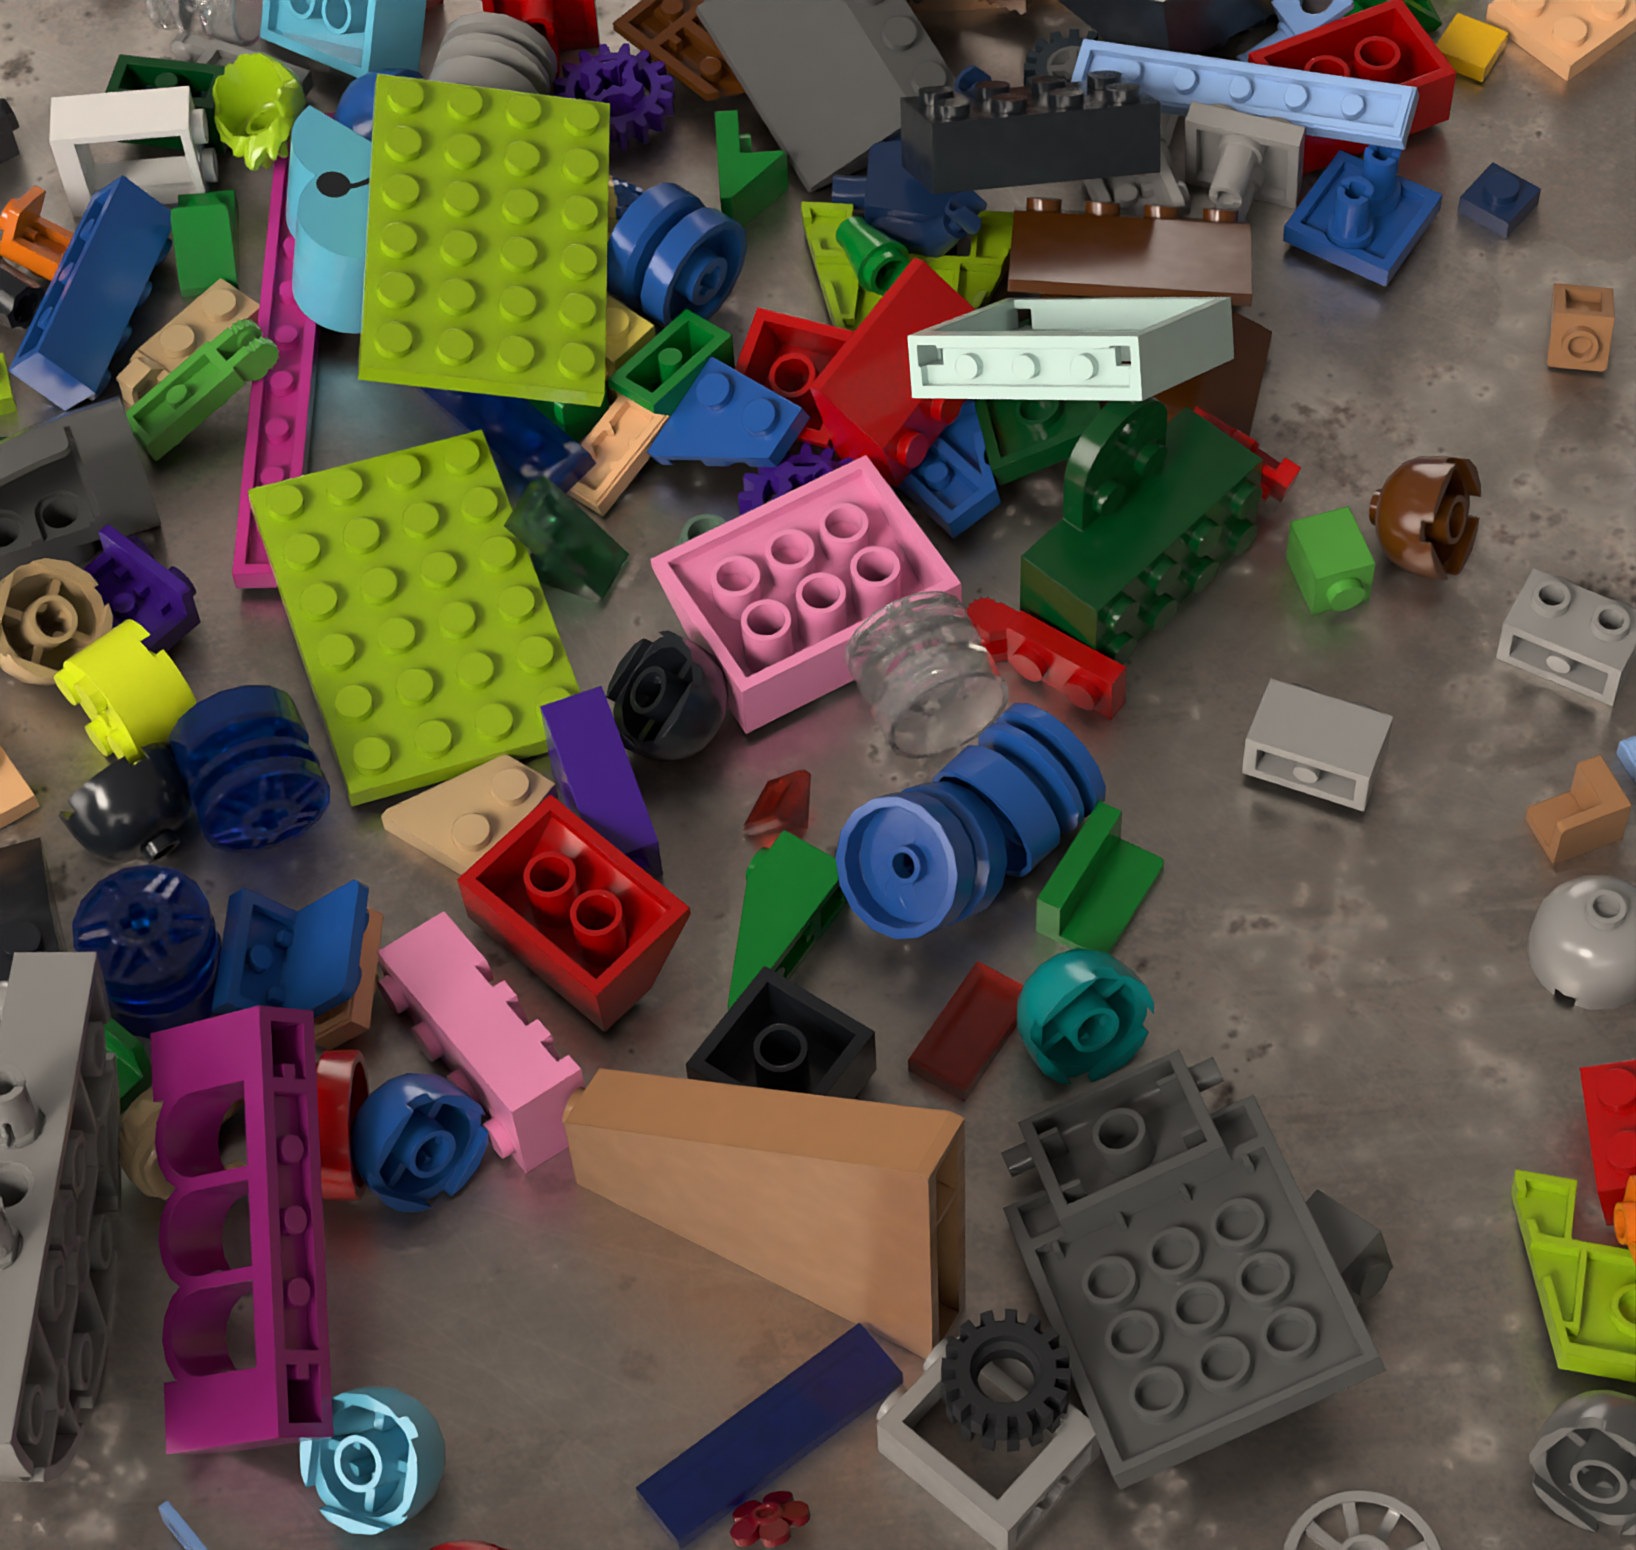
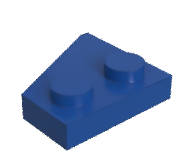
[647,356,811,467]
[898,399,1001,539]

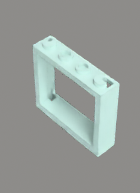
[907,297,1234,401]

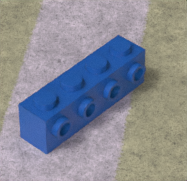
[8,175,173,411]

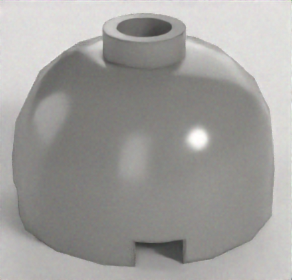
[1527,874,1636,1010]

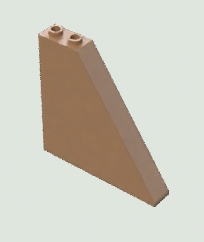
[562,1068,966,1359]

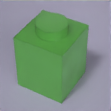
[1286,506,1376,615]

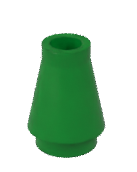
[836,216,910,295]

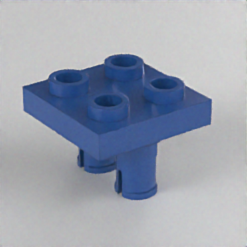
[1283,144,1443,287]

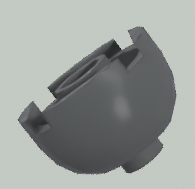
[1529,1390,1636,1535]

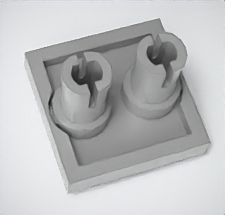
[1185,101,1306,221]

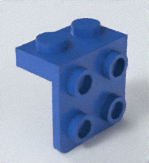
[211,879,369,1018]

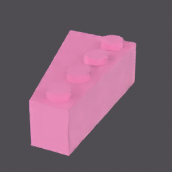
[377,911,585,1174]

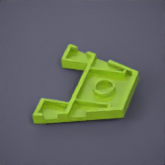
[801,201,1014,331]
[1511,1169,1636,1383]

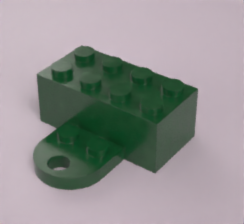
[1020,396,1263,665]

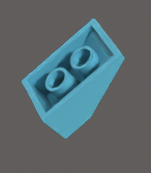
[260,0,427,78]

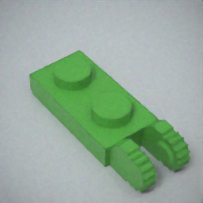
[125,318,280,462]

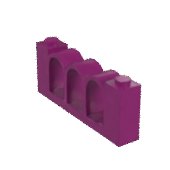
[150,1005,334,1454]

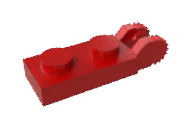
[966,597,1126,720]

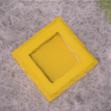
[1436,12,1509,82]

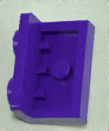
[83,524,201,654]

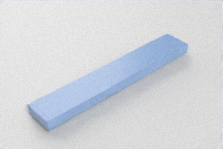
[1071,39,1419,150]

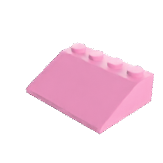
[650,455,962,734]

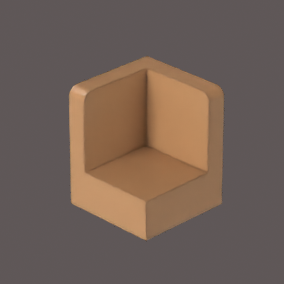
[1525,755,1632,865]

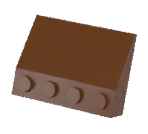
[1007,197,1253,307]

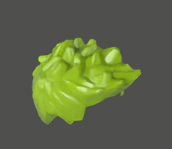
[213,52,306,171]

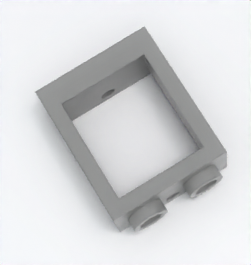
[876,1335,1100,1550]

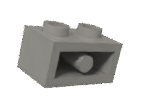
[1496,568,1636,707]
[1242,678,1394,812]

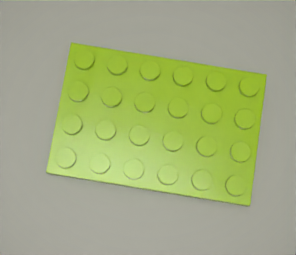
[358,73,610,407]
[248,429,581,807]

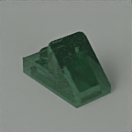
[504,475,629,602]

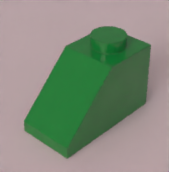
[608,309,735,416]

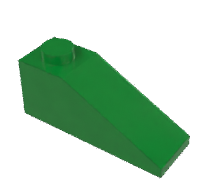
[727,830,848,1010]

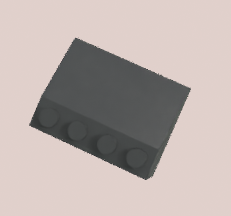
[695,0,956,193]

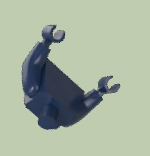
[832,66,991,258]

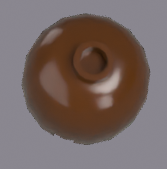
[1369,456,1481,580]

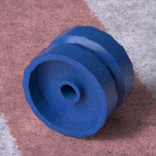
[607,182,747,329]
[836,781,1007,939]

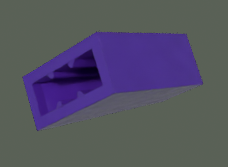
[540,686,663,878]

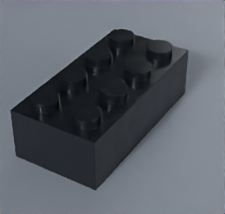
[900,70,1161,194]

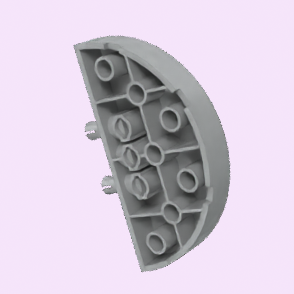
[0,952,122,1482]

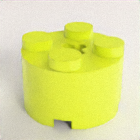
[54,619,201,765]

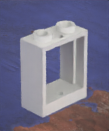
[49,86,218,217]

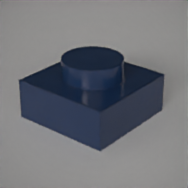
[1458,162,1541,239]

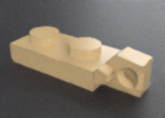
[116,278,260,406]

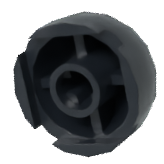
[606,630,729,762]
[59,742,192,864]

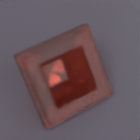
[743,769,811,837]

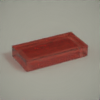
[908,961,1024,1102]

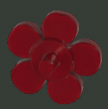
[730,1491,811,1548]

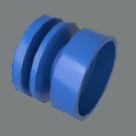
[932,703,1106,877]

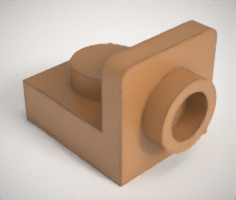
[1547,283,1615,372]

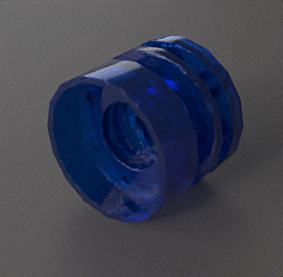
[169,685,331,853]
[72,864,222,1039]

